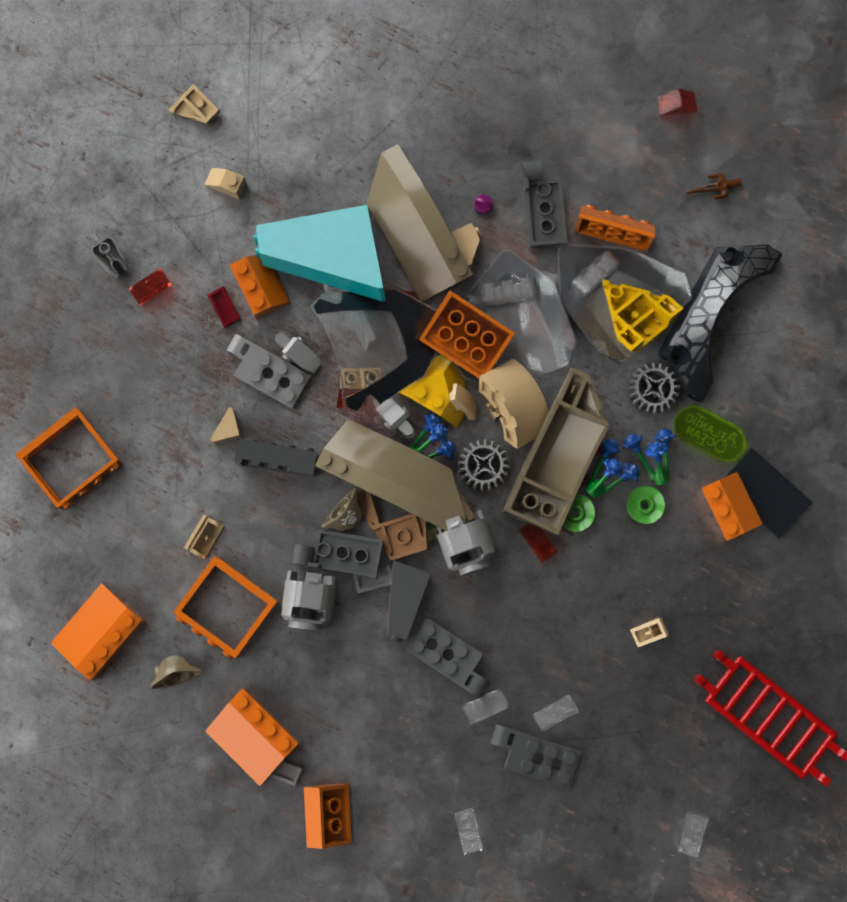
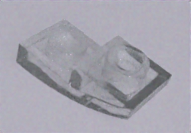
[462,689,508,725]
[533,695,579,732]
[454,808,483,854]
[678,811,708,858]

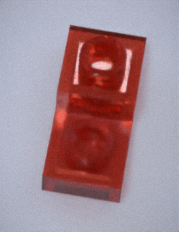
[519,524,557,563]

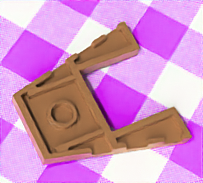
[357,489,428,561]

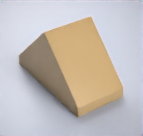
[210,407,242,444]
[630,617,669,647]

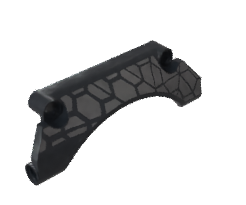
[659,244,782,403]

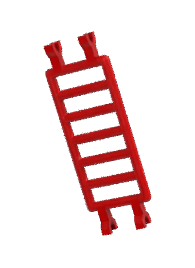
[693,650,847,786]

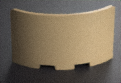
[479,359,549,449]

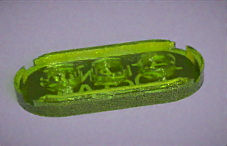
[673,405,747,462]

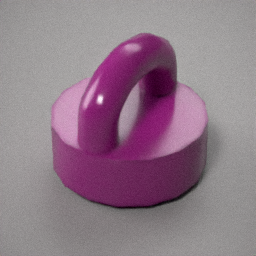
[474,194,493,214]

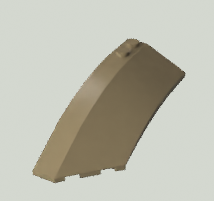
[366,144,473,302]
[502,368,609,535]
[315,419,468,531]

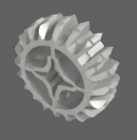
[627,362,680,414]
[458,439,510,491]

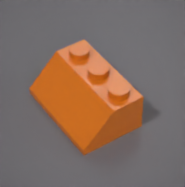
[229,255,290,319]
[701,472,762,541]
[304,783,352,849]

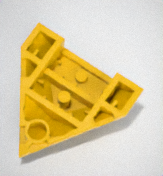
[602,279,683,352]
[397,354,465,428]

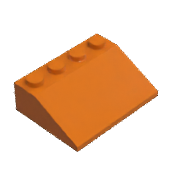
[574,205,655,252]
[419,290,515,378]
[51,583,146,681]
[205,688,301,786]

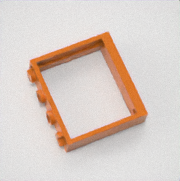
[15,407,122,510]
[173,556,279,659]

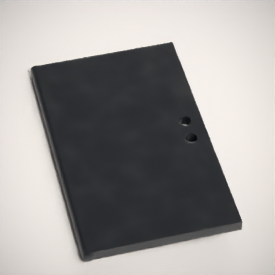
[725,447,812,539]

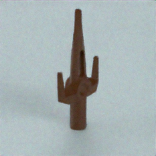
[686,173,742,200]

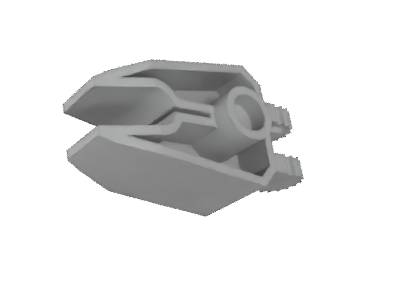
[83,227,127,278]
[275,333,321,373]
[373,397,415,440]

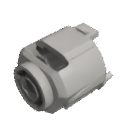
[437,510,496,576]
[281,571,336,631]

